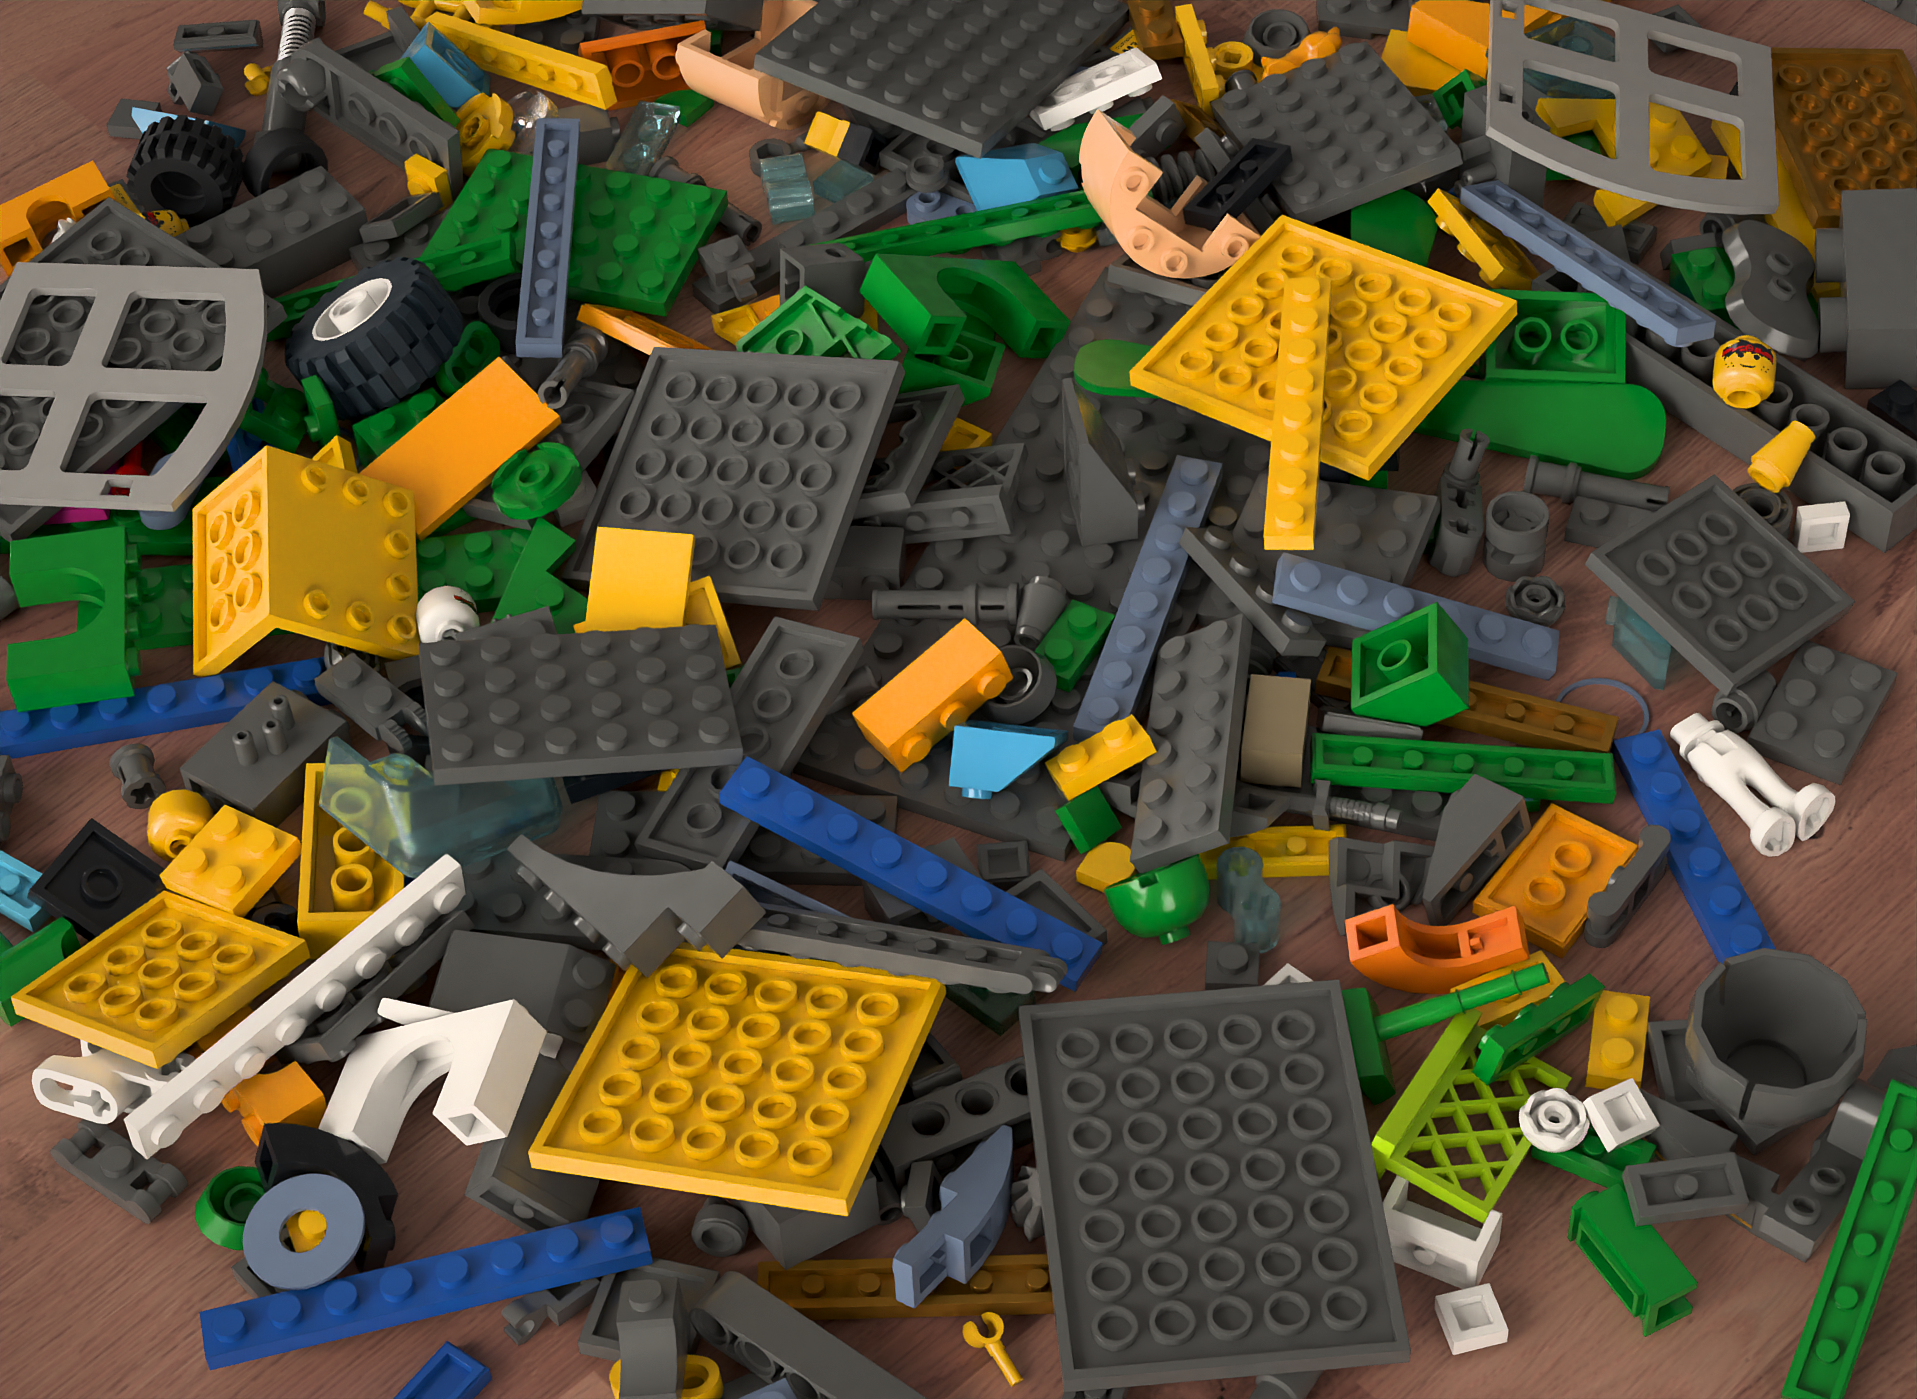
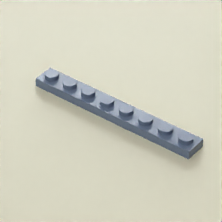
[515,118,581,358]
[1460,180,1716,347]
[1073,455,1223,742]

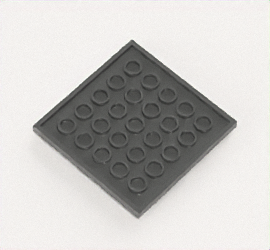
[562,347,905,611]

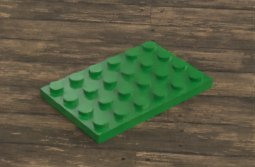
[420,149,729,317]

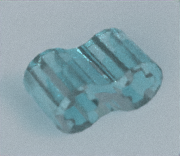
[759,153,815,225]
[1216,846,1281,953]

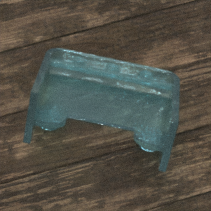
[319,736,563,878]

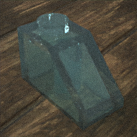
[1605,596,1672,690]

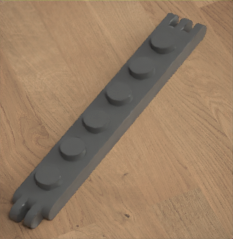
[736,902,1068,994]

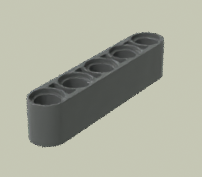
[689,1271,927,1399]

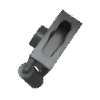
[166,50,224,116]

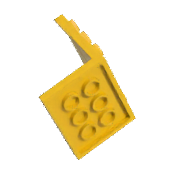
[192,445,420,677]

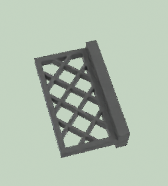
[850,443,1029,544]

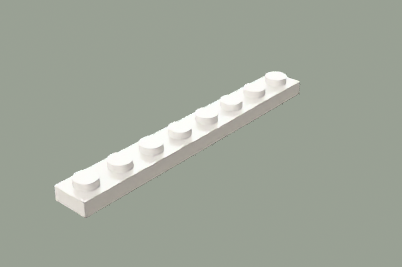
[124,853,466,1159]

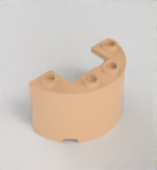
[675,0,831,130]
[1079,109,1261,279]

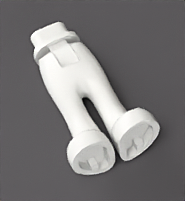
[1670,713,1836,857]

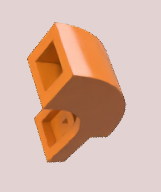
[1345,904,1530,994]

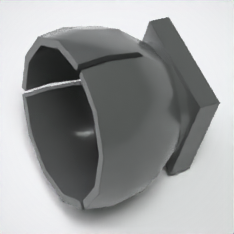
[1684,948,1867,1156]

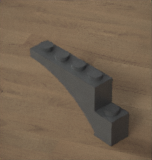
[507,834,766,978]

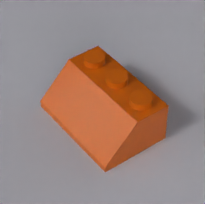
[578,20,706,111]

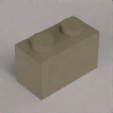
[1238,674,1311,788]

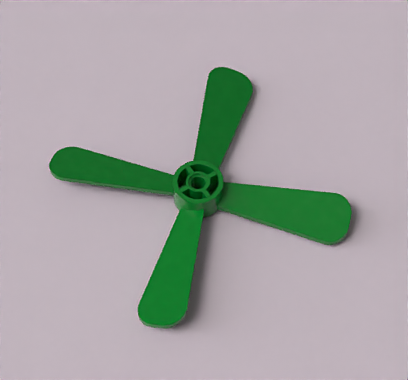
[1074,189,1666,489]

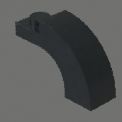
[254,1123,398,1274]

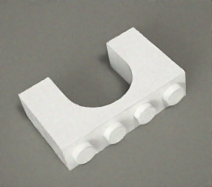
[318,999,547,1164]

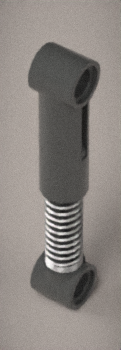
[254,0,326,173]

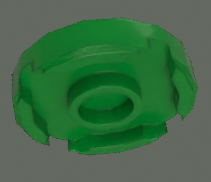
[491,442,583,520]

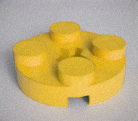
[455,93,515,177]

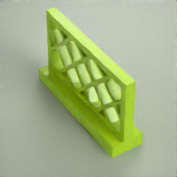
[1371,1008,1572,1224]

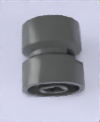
[1483,491,1549,582]

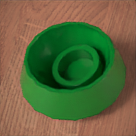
[195,1166,286,1250]

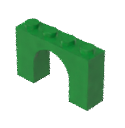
[859,253,1071,358]
[6,525,142,712]

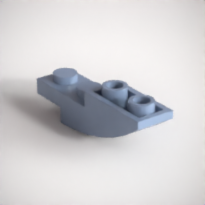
[892,1124,1014,1309]

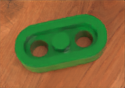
[434,321,500,397]

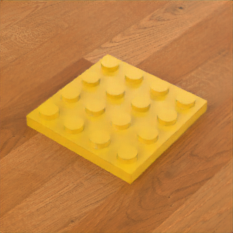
[11,891,310,1069]

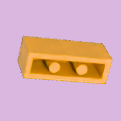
[852,618,1013,773]

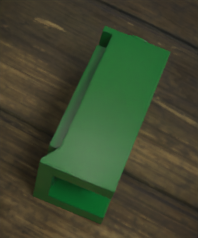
[1567,1184,1698,1337]

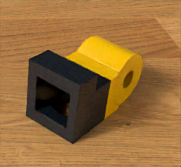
[804,111,891,176]

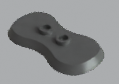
[1722,220,1820,358]

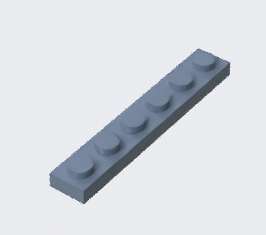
[1272,552,1559,681]

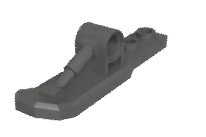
[1758,1044,1917,1258]

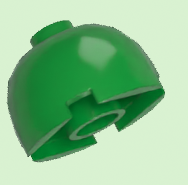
[1103,854,1210,945]

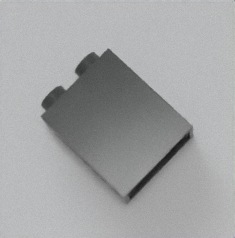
[1815,188,1917,389]

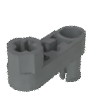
[1428,429,1490,577]

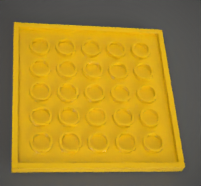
[1129,215,1517,481]
[528,942,946,1216]

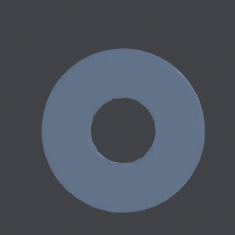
[243,1174,365,1290]

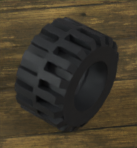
[126,115,244,228]

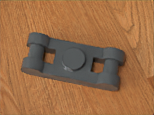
[1584,825,1671,948]
[50,1119,188,1224]

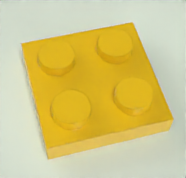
[159,805,301,918]

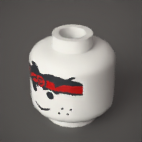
[415,586,480,643]

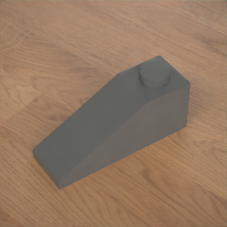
[1422,774,1532,926]

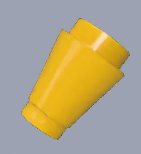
[1747,421,1815,493]

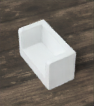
[1383,1175,1503,1289]

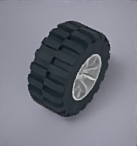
[284,257,463,421]

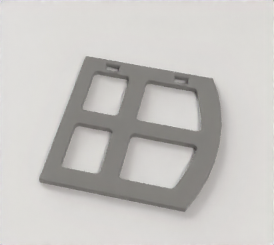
[1486,0,1779,215]
[0,262,267,512]

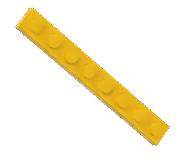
[1263,277,1332,550]

